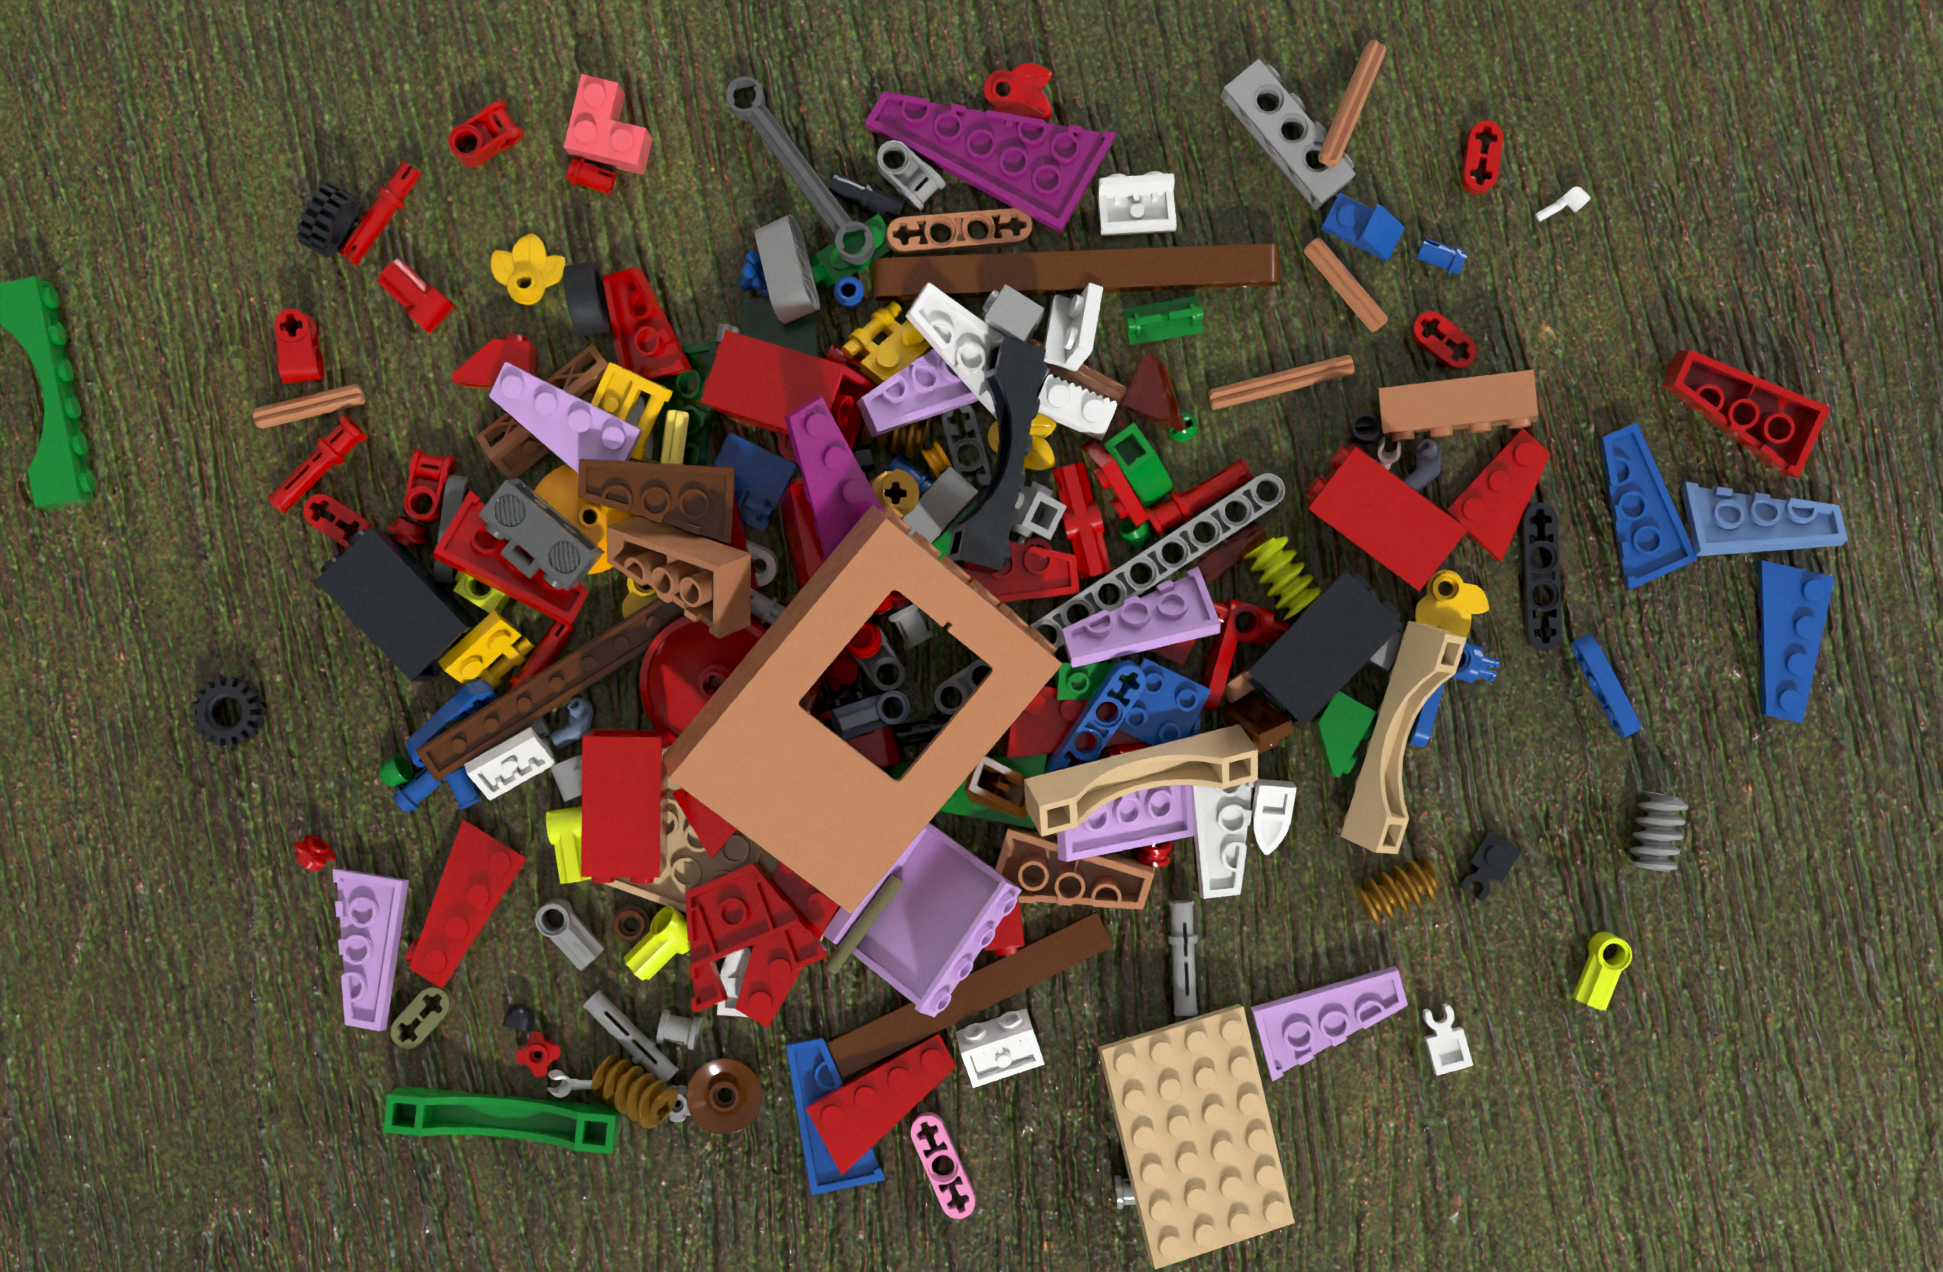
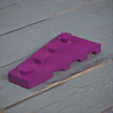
[784,395,883,562]

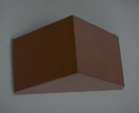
[964,756,1028,818]

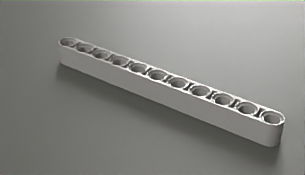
[934,473,1285,714]

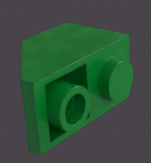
[1102,423,1175,509]
[1313,691,1377,778]

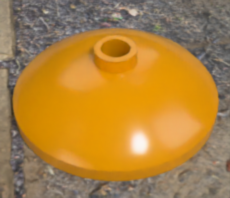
[534,464,639,574]

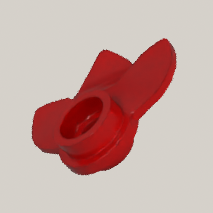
[983,63,1052,121]

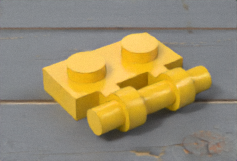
[841,301,934,385]
[438,610,536,690]

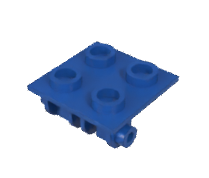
[713,432,797,532]
[1117,658,1211,746]

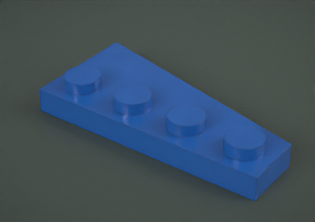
[785,1036,885,1195]

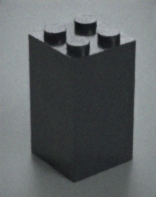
[316,528,479,681]
[1242,571,1403,729]

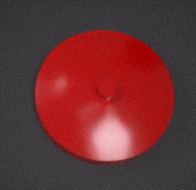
[639,615,767,744]

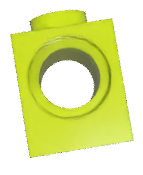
[453,571,511,614]

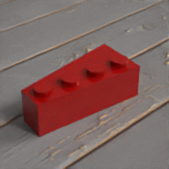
[1662,349,1831,478]

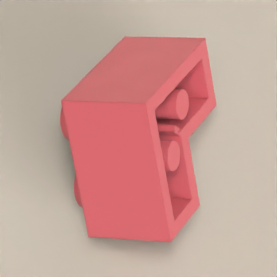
[564,74,653,175]

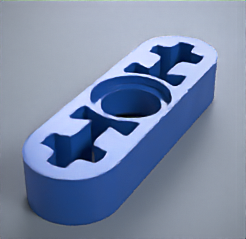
[1570,634,1641,739]
[406,680,497,767]

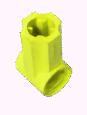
[546,806,591,884]
[624,906,691,981]
[1572,931,1632,1011]

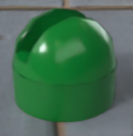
[1167,412,1198,443]
[1119,518,1152,547]
[378,754,412,787]

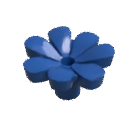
[738,250,769,298]

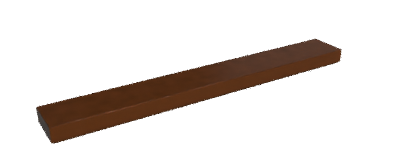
[415,597,685,782]
[826,911,1113,1078]

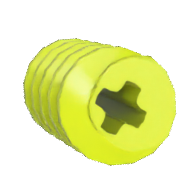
[1243,537,1322,620]

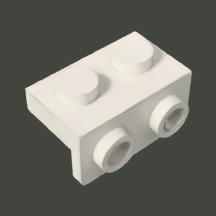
[1097,171,1177,236]

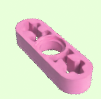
[911,1112,975,1219]

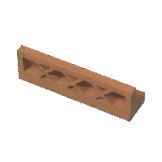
[476,343,608,479]

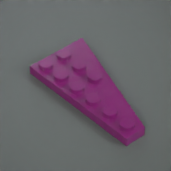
[865,91,1117,233]

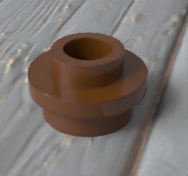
[612,905,651,943]

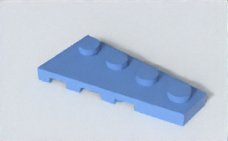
[1680,482,1848,556]

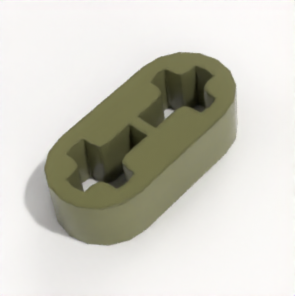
[391,985,454,1049]

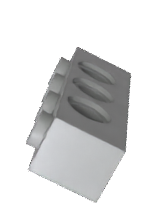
[1220,59,1356,211]

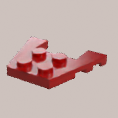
[685,863,830,1013]

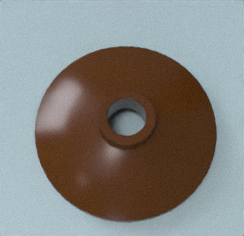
[686,1058,762,1135]

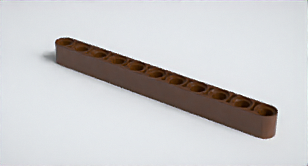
[871,244,1280,301]

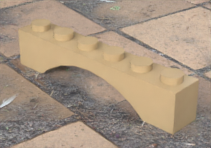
[1340,621,1467,854]
[1024,724,1258,837]

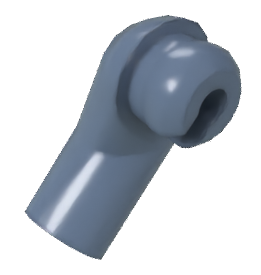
[1403,439,1441,491]
[550,697,594,750]

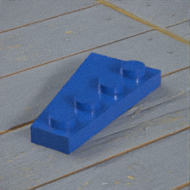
[1599,422,1698,590]
[1757,560,1835,723]

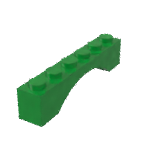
[0,276,96,510]
[383,1086,622,1154]

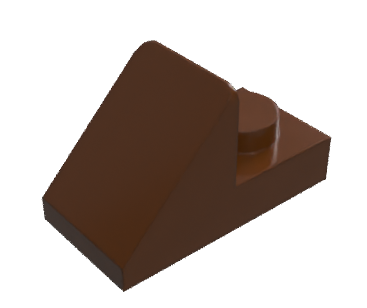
[1220,693,1294,754]

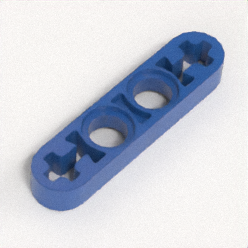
[1046,660,1146,773]

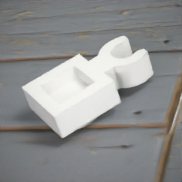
[1423,1003,1473,1076]

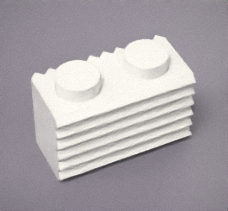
[1038,374,1117,441]

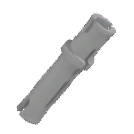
[1168,900,1198,1016]
[582,989,679,1083]

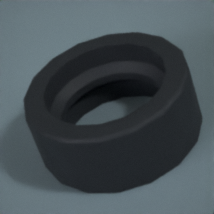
[563,261,610,336]

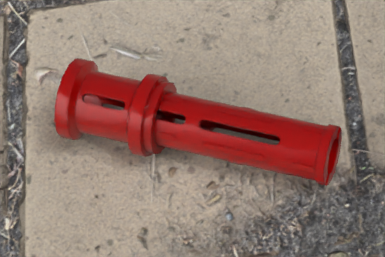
[267,414,368,514]
[1144,458,1254,539]

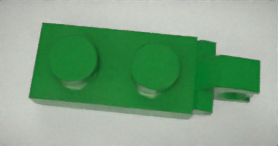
[809,213,894,289]

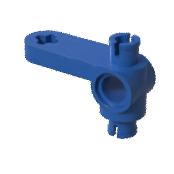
[1407,642,1499,748]

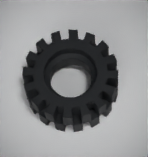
[296,182,361,257]
[189,678,267,746]

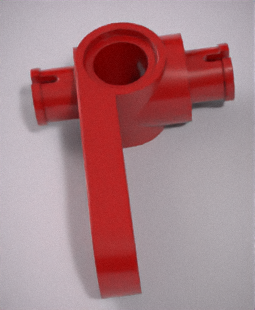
[1201,598,1289,711]

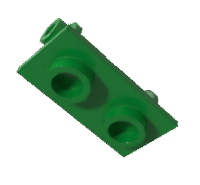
[1123,296,1203,346]
[1053,662,1133,700]

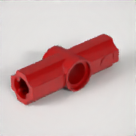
[1052,462,1112,580]

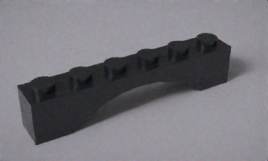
[948,336,1047,574]

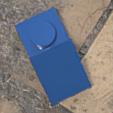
[1320,192,1405,262]

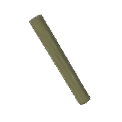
[824,874,903,975]

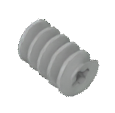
[1627,790,1689,872]

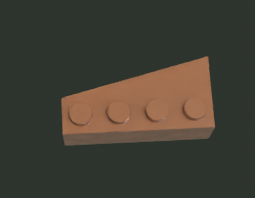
[607,516,751,639]

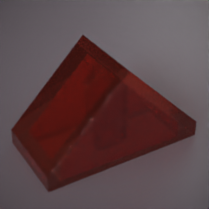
[1121,353,1187,432]

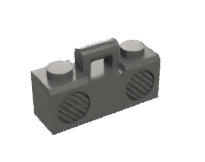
[479,478,604,590]

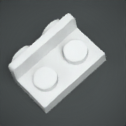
[1043,283,1103,372]
[464,727,556,800]
[956,1009,1045,1088]

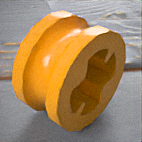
[920,441,953,479]

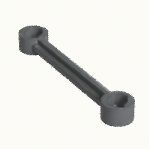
[726,77,875,265]

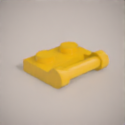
[591,362,673,460]

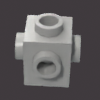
[1012,482,1067,540]

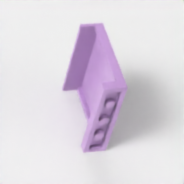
[822,822,1022,1017]

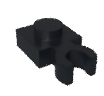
[1458,830,1522,901]

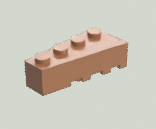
[1378,370,1538,442]
[994,824,1154,910]

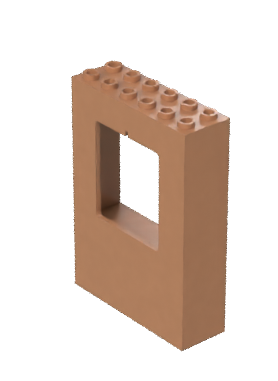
[663,504,1062,914]

